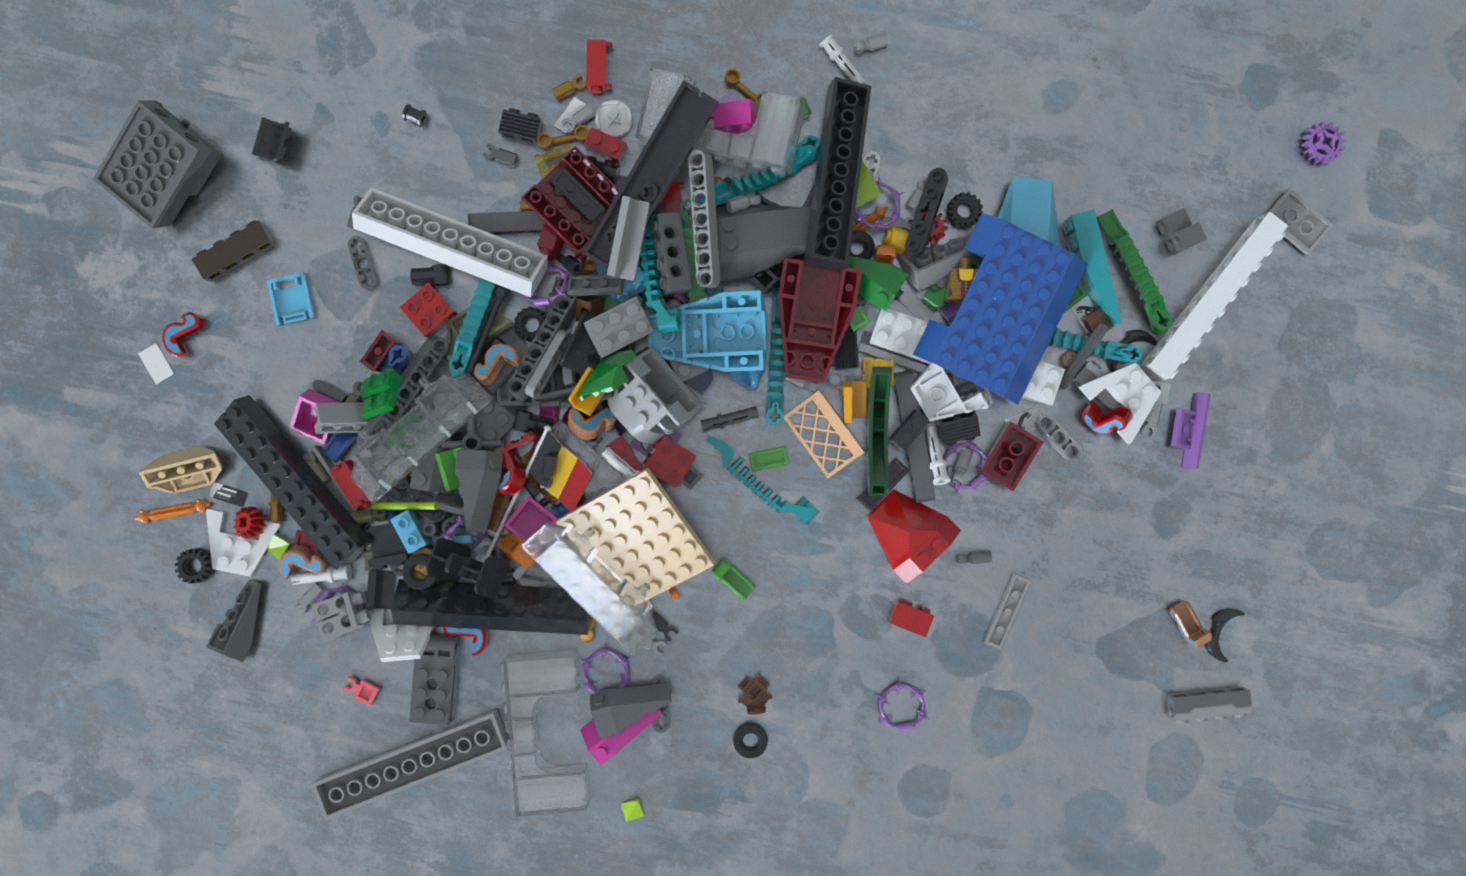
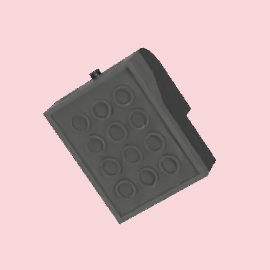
[93,100,219,228]

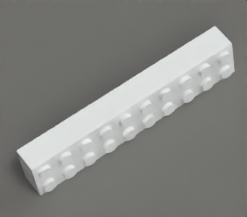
[352,187,548,297]
[1139,212,1288,381]
[868,308,1065,407]

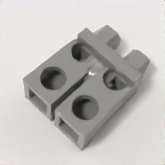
[312,592,372,642]

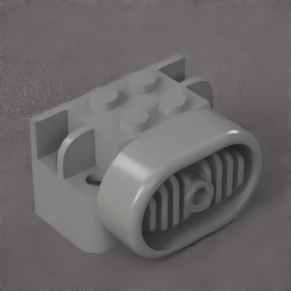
[607,347,703,444]

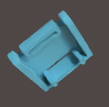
[266,272,316,326]

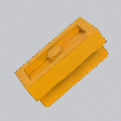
[568,367,605,416]
[843,380,866,424]

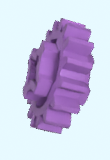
[1301,121,1346,164]

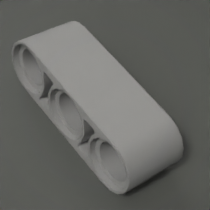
[1034,414,1082,460]

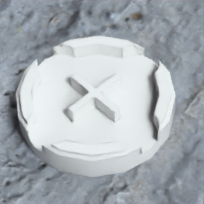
[595,100,633,138]

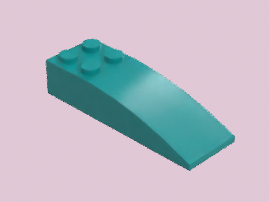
[1063,209,1122,326]

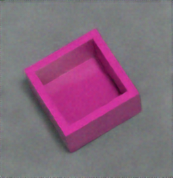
[714,99,764,137]
[289,389,340,445]
[504,495,558,550]

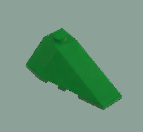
[847,255,909,311]

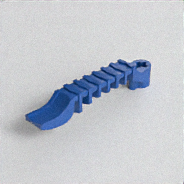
[322,345,411,463]

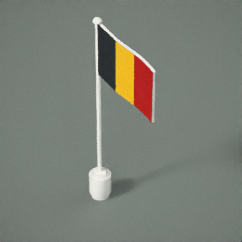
[472,425,592,582]

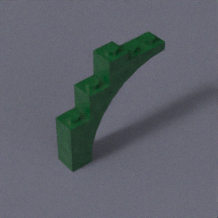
[866,366,892,496]

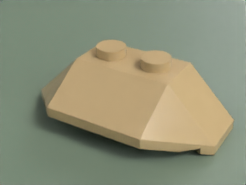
[139,446,223,494]

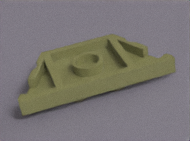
[447,307,514,361]

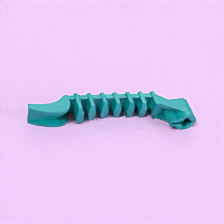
[701,135,820,206]
[640,213,682,333]
[449,278,498,380]
[765,291,785,425]
[1049,328,1142,363]
[706,436,819,526]

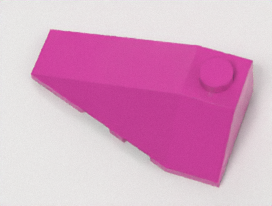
[580,709,663,766]

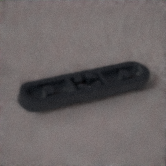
[905,168,948,258]
[362,465,448,523]

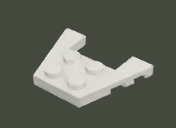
[909,363,989,421]
[1078,363,1161,444]
[206,509,282,577]
[369,608,434,662]

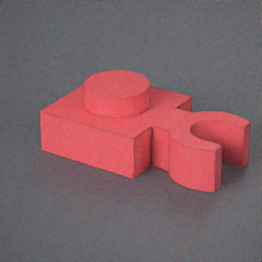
[342,676,380,706]

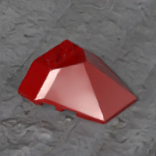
[867,489,961,584]

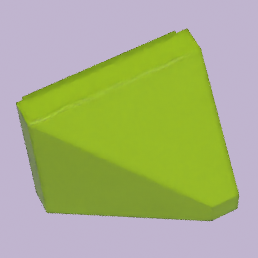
[621,797,645,822]

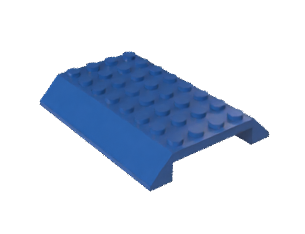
[913,213,1088,405]

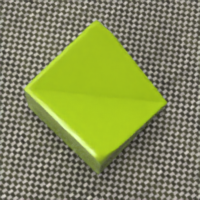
[267,533,294,560]

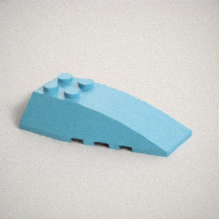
[998,176,1061,247]
[647,290,768,372]

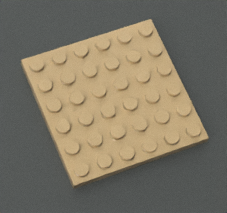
[556,468,716,612]

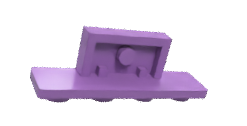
[1171,393,1211,470]

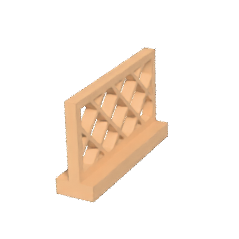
[783,390,865,478]

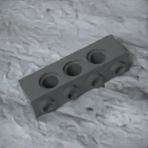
[651,212,692,295]

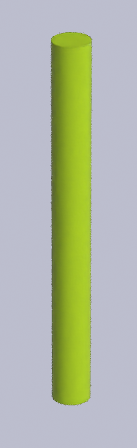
[371,502,439,510]

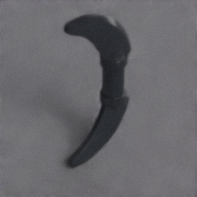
[1107,329,1157,372]
[1207,609,1245,663]

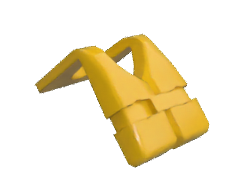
[863,357,896,388]

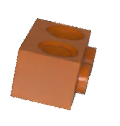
[497,532,540,569]

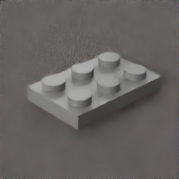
[1269,188,1334,255]
[583,296,654,358]

